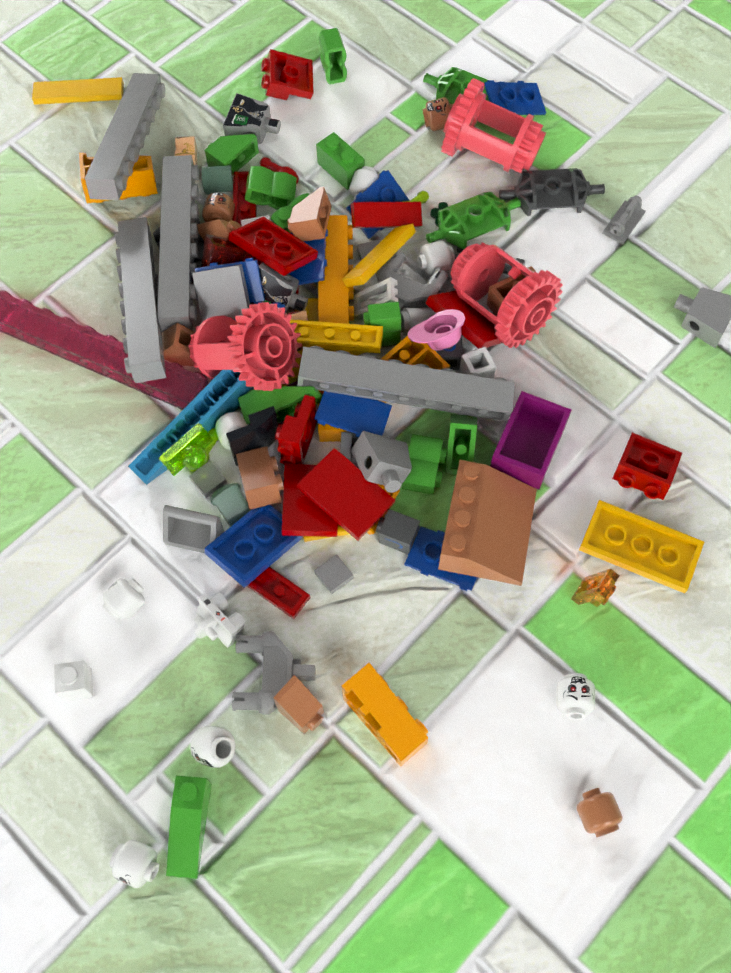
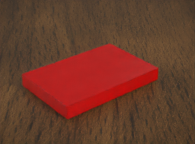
[229,216,318,276]
[425,291,502,349]
[297,448,395,541]
[282,464,338,537]

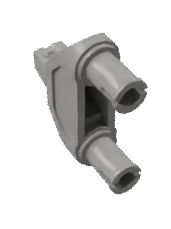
[375,251,448,311]
[232,631,316,715]

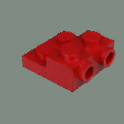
[261,49,314,101]
[275,395,318,465]
[612,432,682,500]

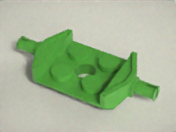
[423,67,489,124]
[426,192,521,249]

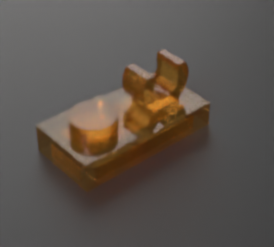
[571,569,620,607]

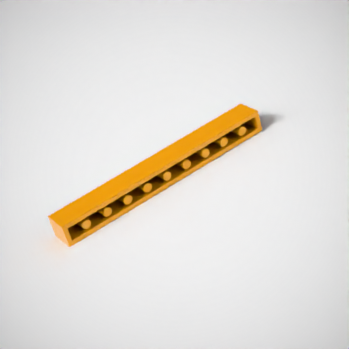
[318,215,354,442]

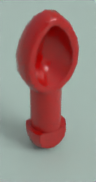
[260,157,299,184]

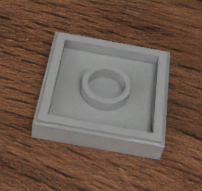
[192,264,250,322]

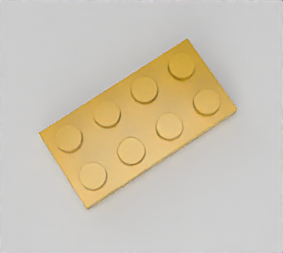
[579,500,705,593]

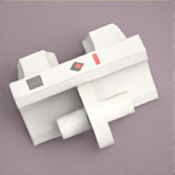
[194,593,245,648]

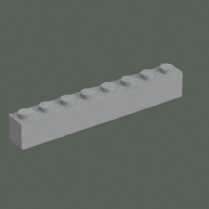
[85,73,165,200]
[157,155,199,332]
[114,217,166,383]
[297,346,515,422]

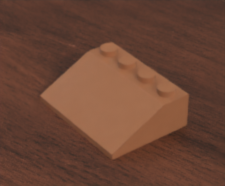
[438,460,537,586]

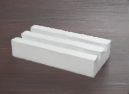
[354,277,398,320]

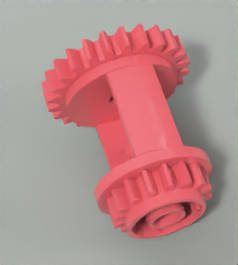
[441,78,546,174]
[451,242,563,348]
[189,302,302,391]

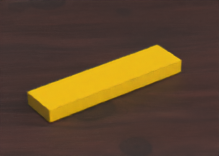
[32,77,124,105]
[342,224,416,287]
[290,320,383,353]

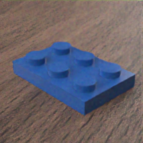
[205,505,303,588]

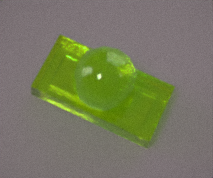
[158,422,213,476]

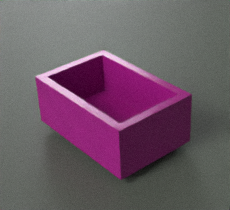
[490,391,572,490]

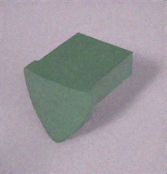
[201,165,234,195]
[210,483,252,527]

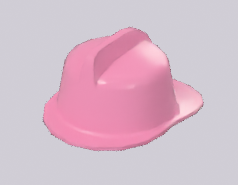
[408,309,465,351]

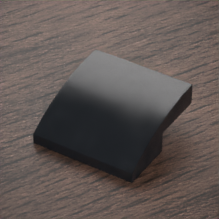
[226,406,278,466]

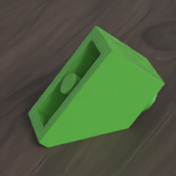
[204,134,259,176]
[445,414,477,475]

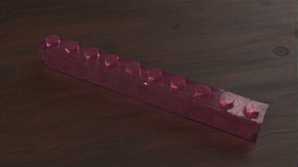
[0,290,209,410]

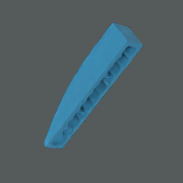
[128,370,254,485]

